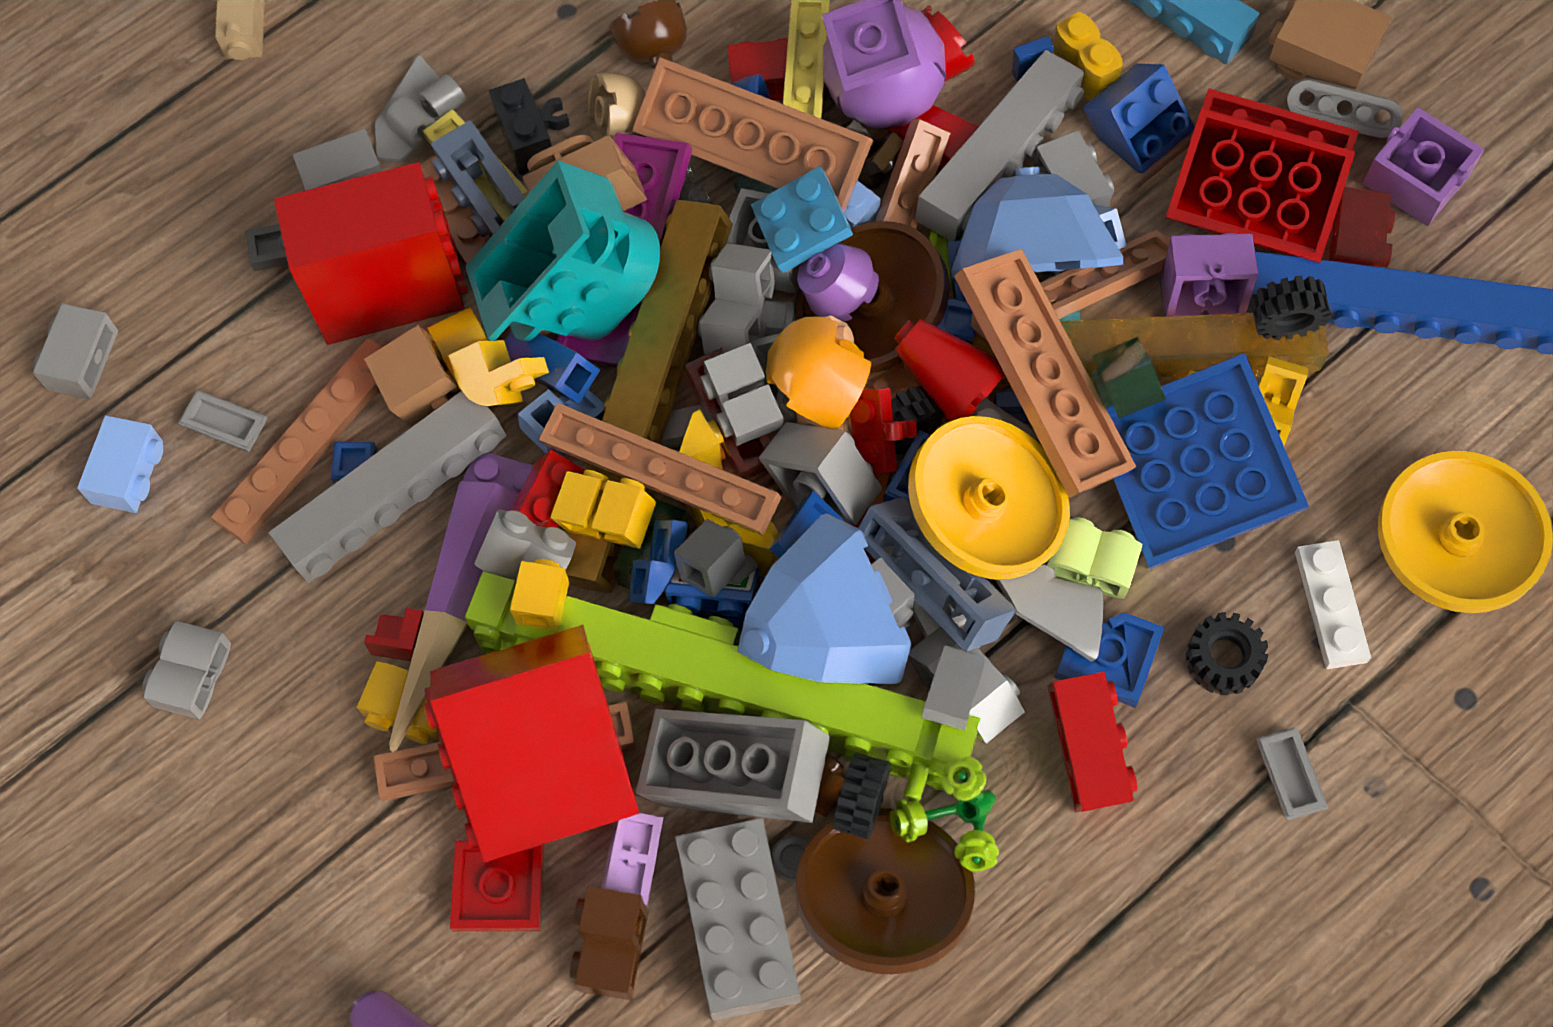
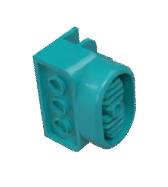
[466,160,660,341]

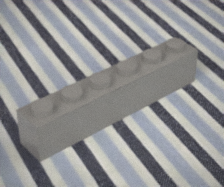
[915,50,1084,241]
[268,391,507,583]

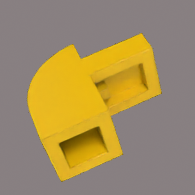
[449,340,549,406]
[1258,356,1309,446]

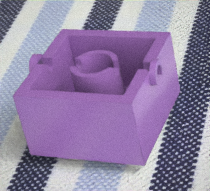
[1363,107,1484,226]
[1160,233,1258,326]

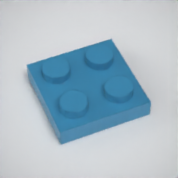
[751,166,854,273]

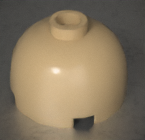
[588,72,645,141]

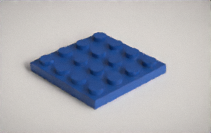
[1106,353,1309,569]

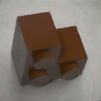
[570,886,649,1001]

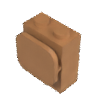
[1268,0,1392,89]
[522,135,648,211]

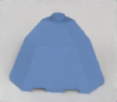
[951,167,1123,278]
[737,513,911,684]

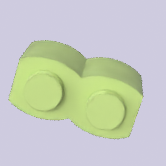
[1047,517,1143,599]

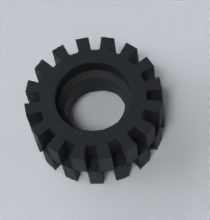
[1250,276,1331,340]
[891,386,944,455]
[1186,612,1269,695]
[833,753,890,840]

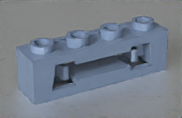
[431,120,524,238]
[858,497,1017,652]

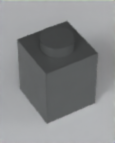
[674,519,746,598]

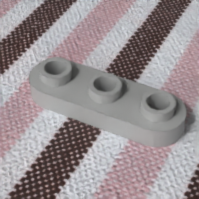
[1287,78,1403,138]

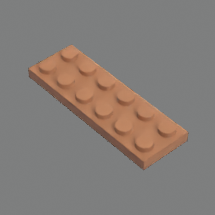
[632,57,873,213]
[954,249,1136,498]

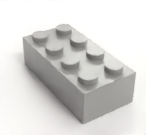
[636,709,830,823]
[676,818,801,1021]

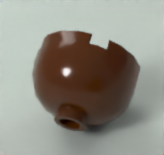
[609,0,687,69]

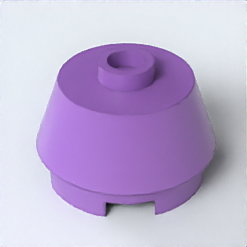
[797,243,879,322]

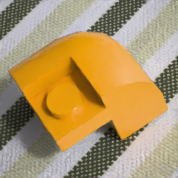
[766,317,871,429]

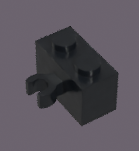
[489,78,570,175]

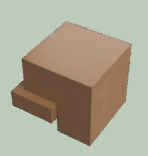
[364,325,458,427]

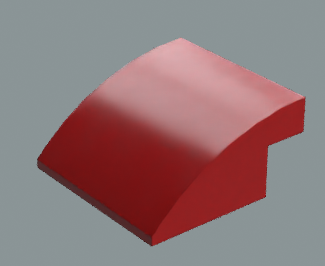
[1165,88,1359,263]

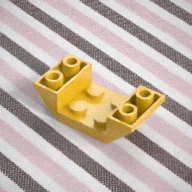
[679,410,779,577]

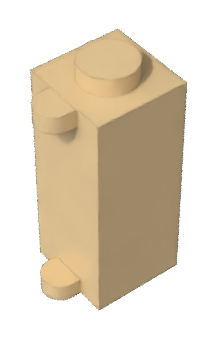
[216,0,264,60]

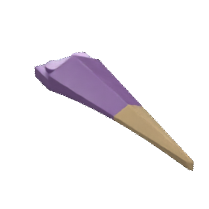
[389,453,533,752]

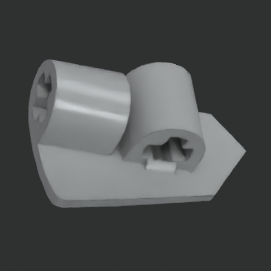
[375,56,466,162]
[995,565,1103,661]

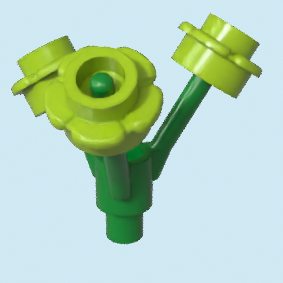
[889,757,999,872]

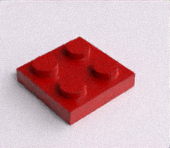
[450,841,545,932]

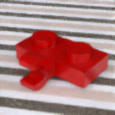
[850,388,917,473]

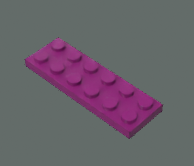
[557,133,693,368]

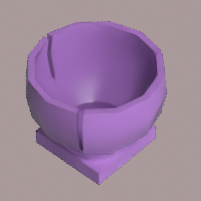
[822,0,946,129]

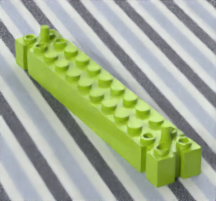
[465,571,981,801]

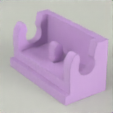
[601,813,663,905]

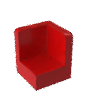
[364,608,424,661]

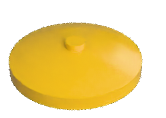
[908,416,1070,580]
[1378,451,1553,613]

